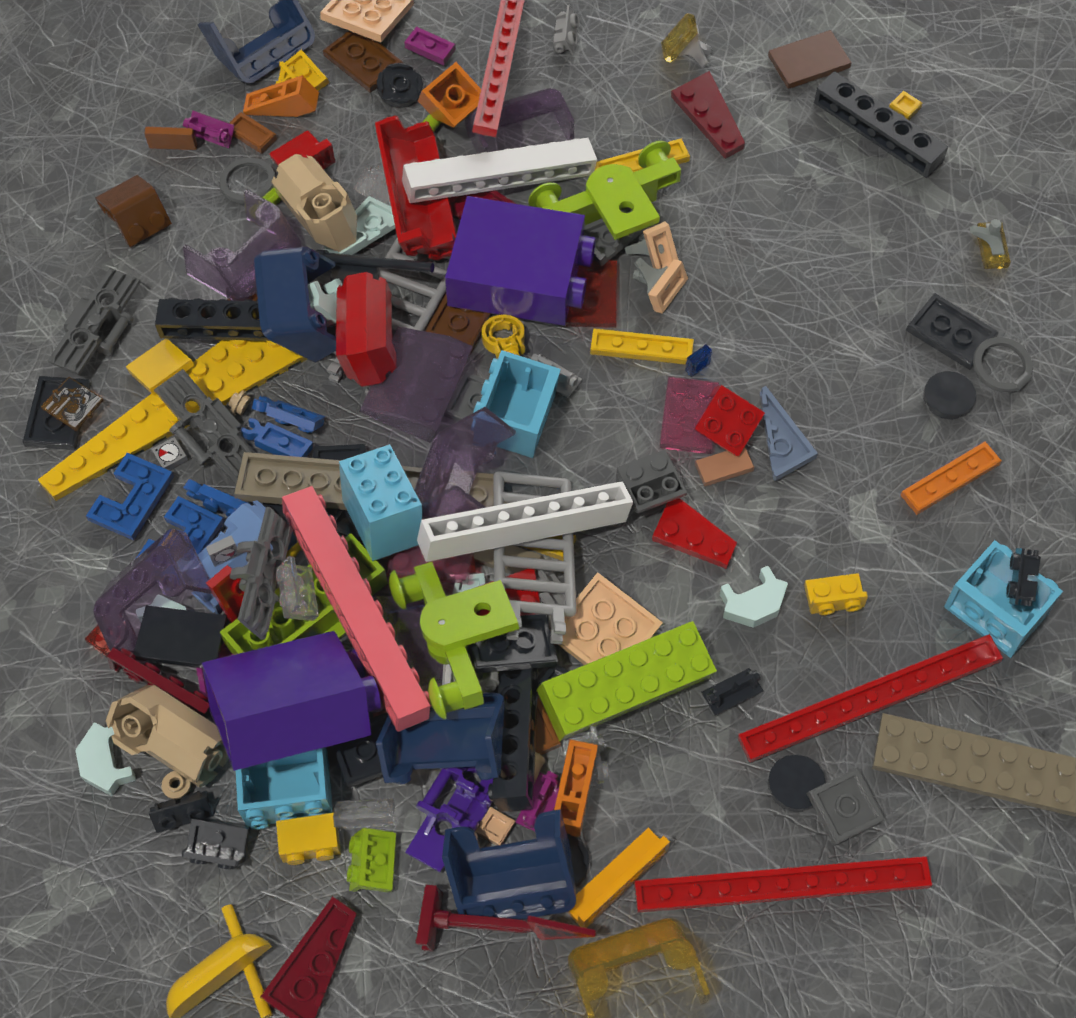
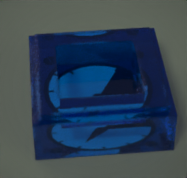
[685,344,712,377]

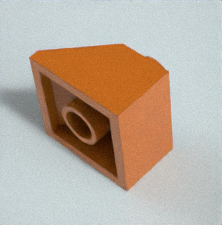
[418,62,481,128]

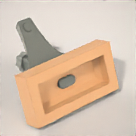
[625,222,678,269]
[633,258,688,313]

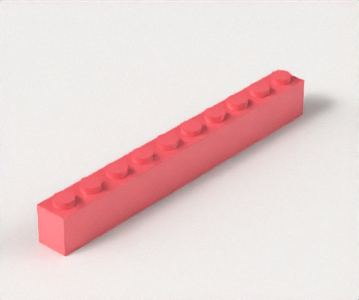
[282,486,432,732]

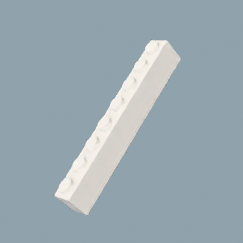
[402,138,597,203]
[417,481,633,562]

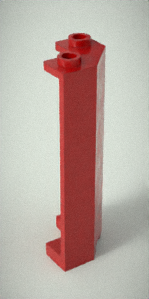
[375,116,457,260]

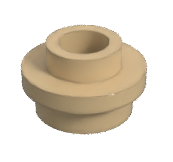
[228,390,251,415]
[162,771,191,799]

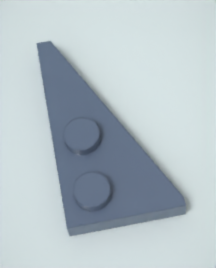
[760,386,818,481]

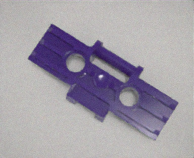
[405,766,493,873]

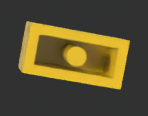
[276,813,341,865]

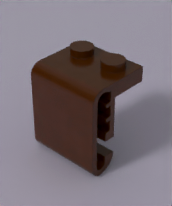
[95,175,172,247]

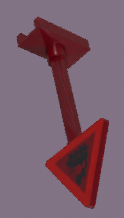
[415,884,596,952]

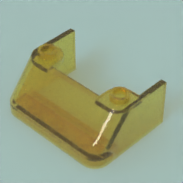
[568,918,710,1018]

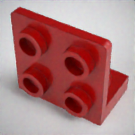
[270,131,335,170]
[694,385,765,456]

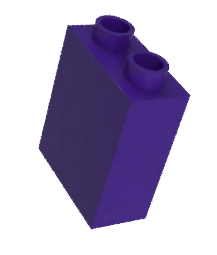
[445,196,596,326]
[202,631,381,771]

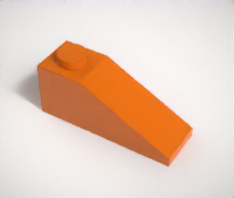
[243,75,319,117]
[554,739,598,837]

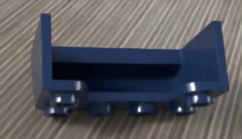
[442,809,576,920]

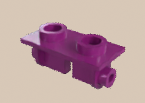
[183,111,235,148]
[515,771,560,832]

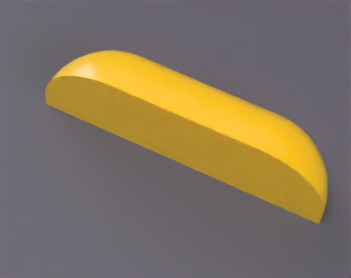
[166,934,272,1018]

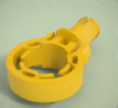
[482,315,525,359]

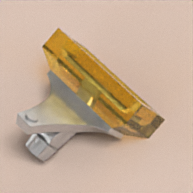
[661,13,712,68]

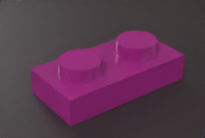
[404,27,456,65]

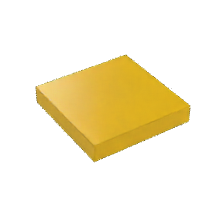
[125,338,195,395]

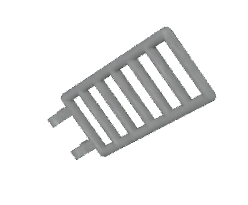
[327,238,451,398]
[493,471,577,644]

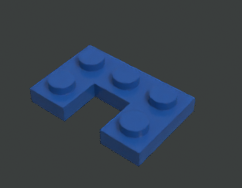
[86,453,174,541]
[135,496,225,587]

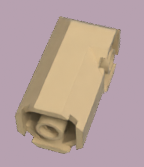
[271,154,357,252]
[106,685,229,788]

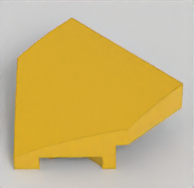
[276,50,330,91]

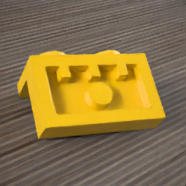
[804,573,868,615]

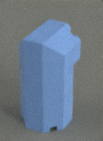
[178,500,297,614]

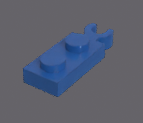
[252,396,325,432]
[241,418,313,457]
[183,479,247,517]

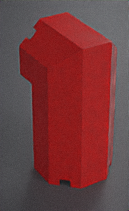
[336,272,396,387]

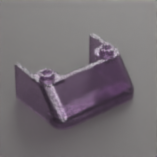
[465,88,574,154]
[183,189,301,301]
[413,407,516,519]

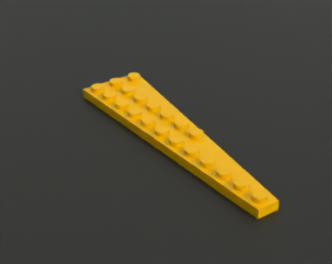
[38,319,307,501]

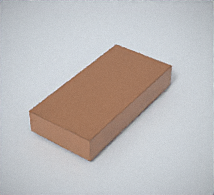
[695,447,754,487]

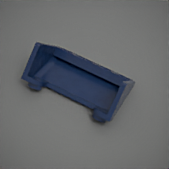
[376,693,504,784]

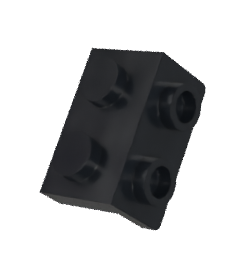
[182,817,251,870]

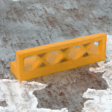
[567,828,670,928]

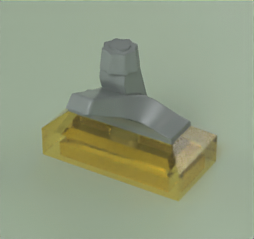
[970,219,1010,269]

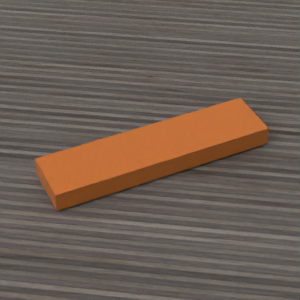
[901,442,1002,515]

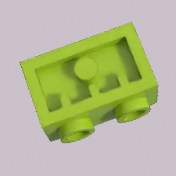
[347,828,396,893]

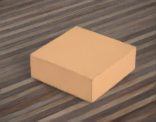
[476,807,515,846]

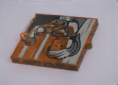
[41,377,104,431]

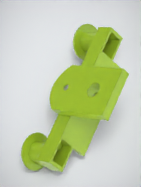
[528,141,681,240]
[389,562,519,719]

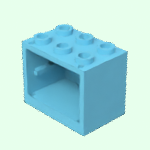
[471,350,561,458]
[339,444,422,561]
[944,540,1063,658]
[236,747,333,830]

